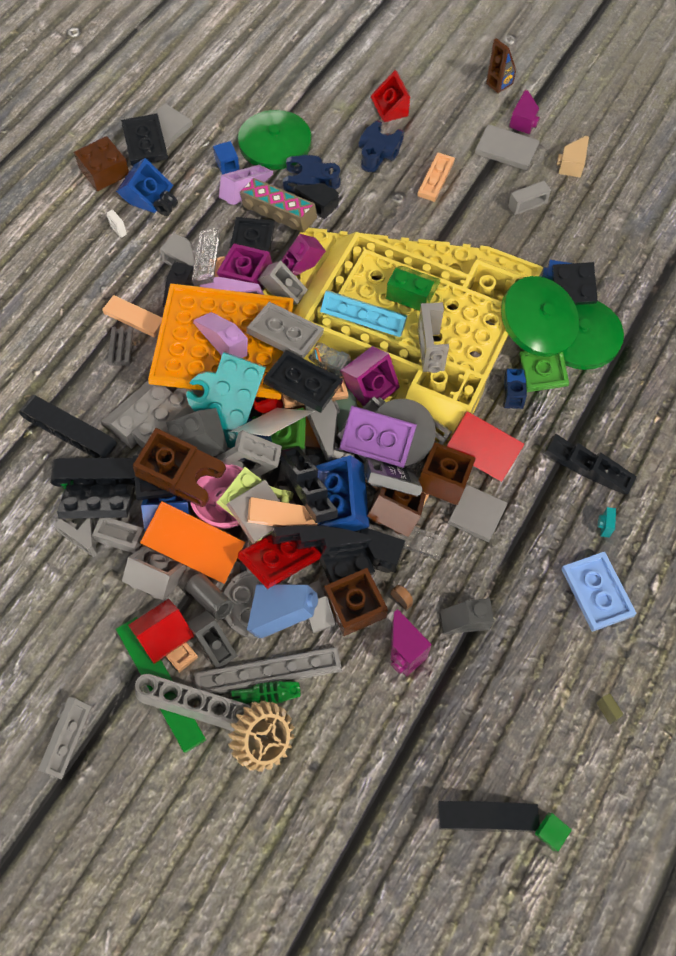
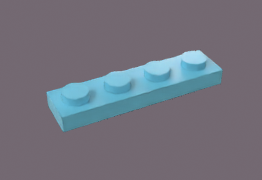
[320,290,407,337]

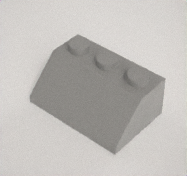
[101,381,173,449]

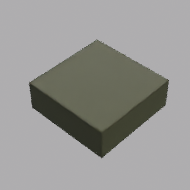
[597,693,623,724]

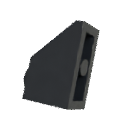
[295,184,339,220]
[163,261,196,308]
[360,528,405,573]

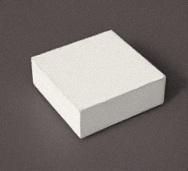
[107,209,127,237]

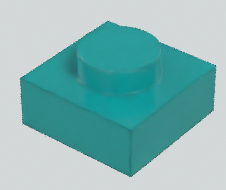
[597,507,616,538]

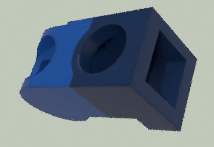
[504,368,527,409]

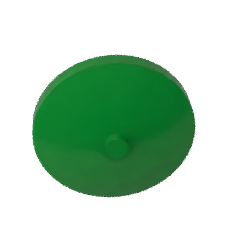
[238,110,311,170]
[501,276,579,357]
[563,301,624,370]

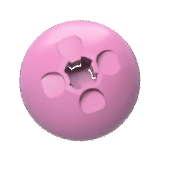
[191,464,243,529]

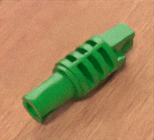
[232,681,301,704]

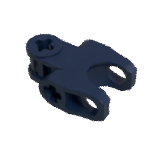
[358,120,405,172]
[283,155,341,193]

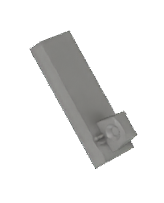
[38,697,91,779]

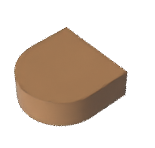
[390,585,413,611]

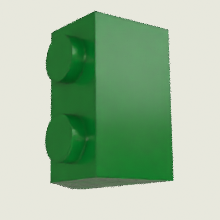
[386,266,440,311]

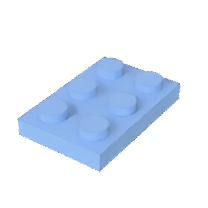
[561,551,637,632]

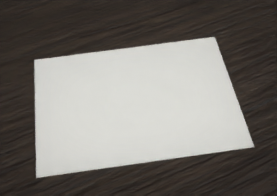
[231,408,315,436]

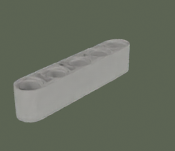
[135,674,251,731]

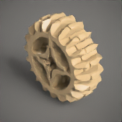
[228,701,295,772]

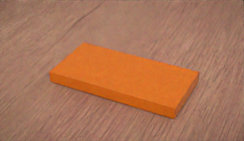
[140,501,245,584]

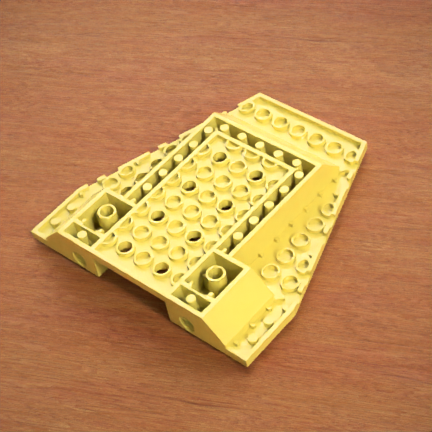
[263,228,543,453]

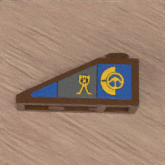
[486,38,516,93]

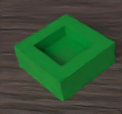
[535,813,572,852]

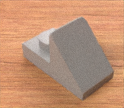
[54,518,97,558]
[308,581,335,634]

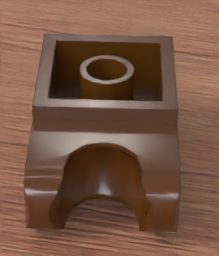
[133,428,226,507]

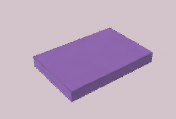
[339,406,417,468]

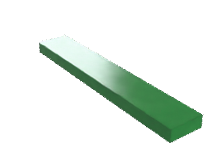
[116,617,206,753]

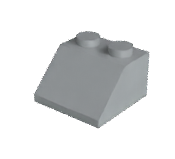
[122,546,188,600]

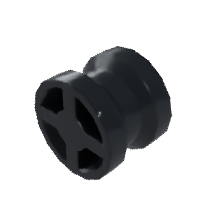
[153,191,178,216]

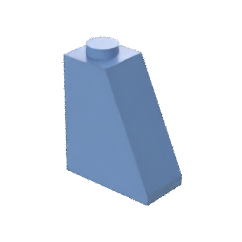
[247,585,318,638]

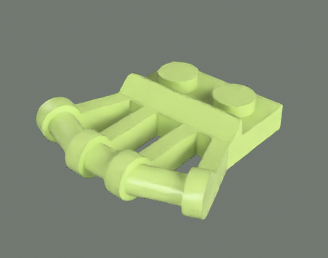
[216,467,294,543]

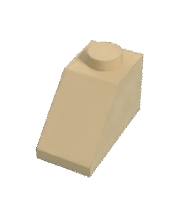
[556,136,589,178]

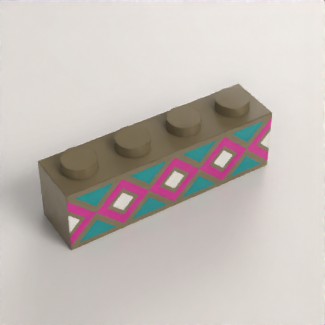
[240,178,317,233]

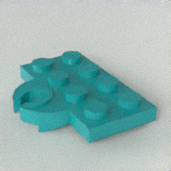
[186,352,266,448]

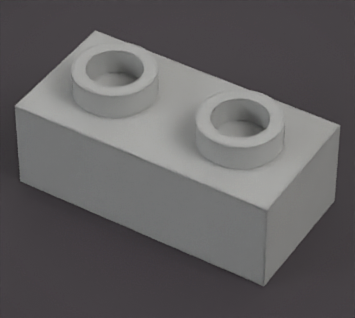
[508,181,551,216]
[92,518,145,553]

